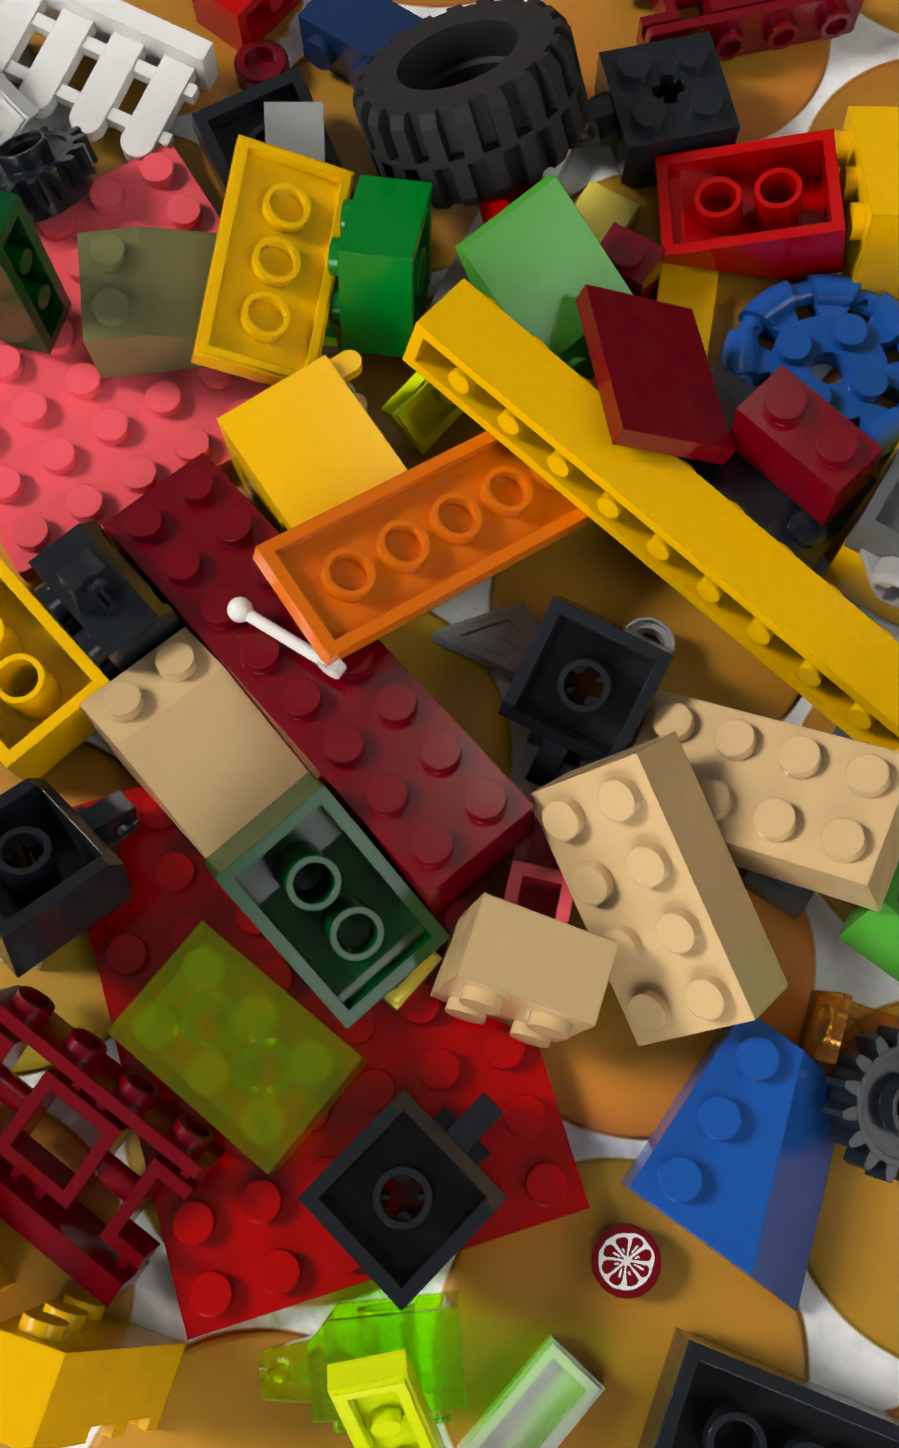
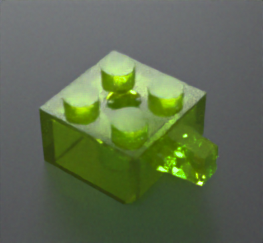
[259,1290,467,1433]

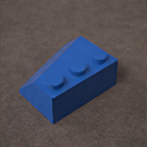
[620,1018,835,1312]

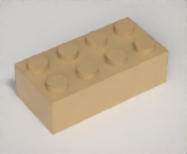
[633,689,899,912]
[527,731,789,1046]

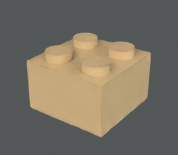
[430,893,619,1048]

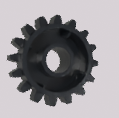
[0,124,98,223]
[822,1025,899,1183]

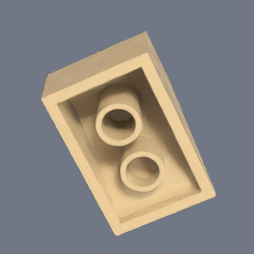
[79,627,311,859]

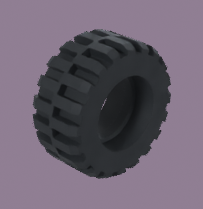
[353,0,590,209]

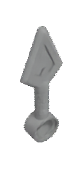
[432,602,675,680]

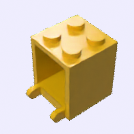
[217,350,407,534]

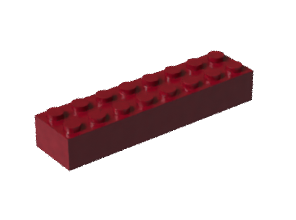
[102,452,535,916]

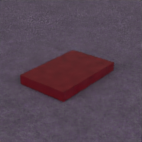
[576,284,736,465]

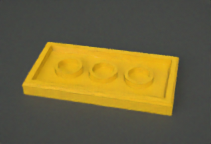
[190,134,355,386]

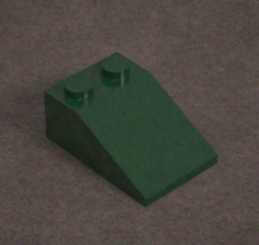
[204,773,450,1029]

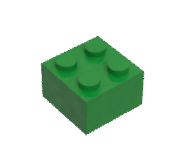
[328,174,432,358]

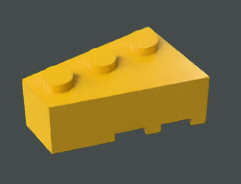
[834,106,899,313]
[0,1291,187,1448]

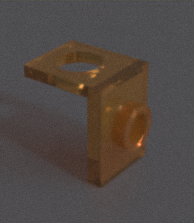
[797,990,899,1067]

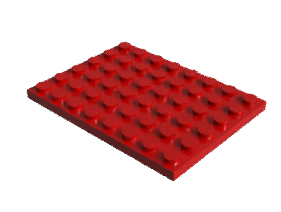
[72,786,590,1340]

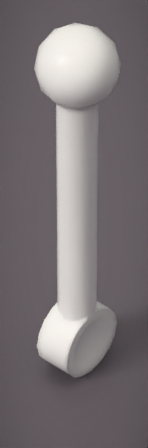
[227,596,347,679]

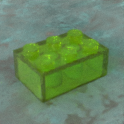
[107,921,368,1174]

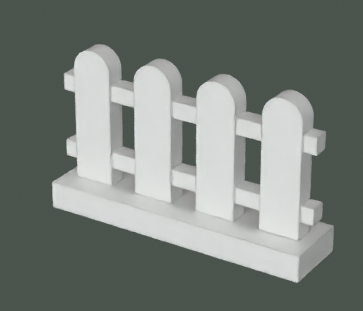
[0,0,219,162]

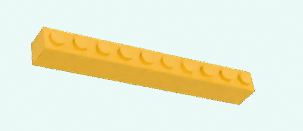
[402,278,899,751]

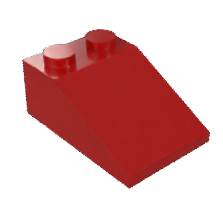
[655,128,846,280]

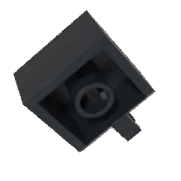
[576,31,740,189]
[28,521,183,681]
[498,596,677,787]
[0,778,139,978]
[298,1090,507,1311]

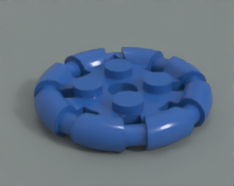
[721,274,899,460]

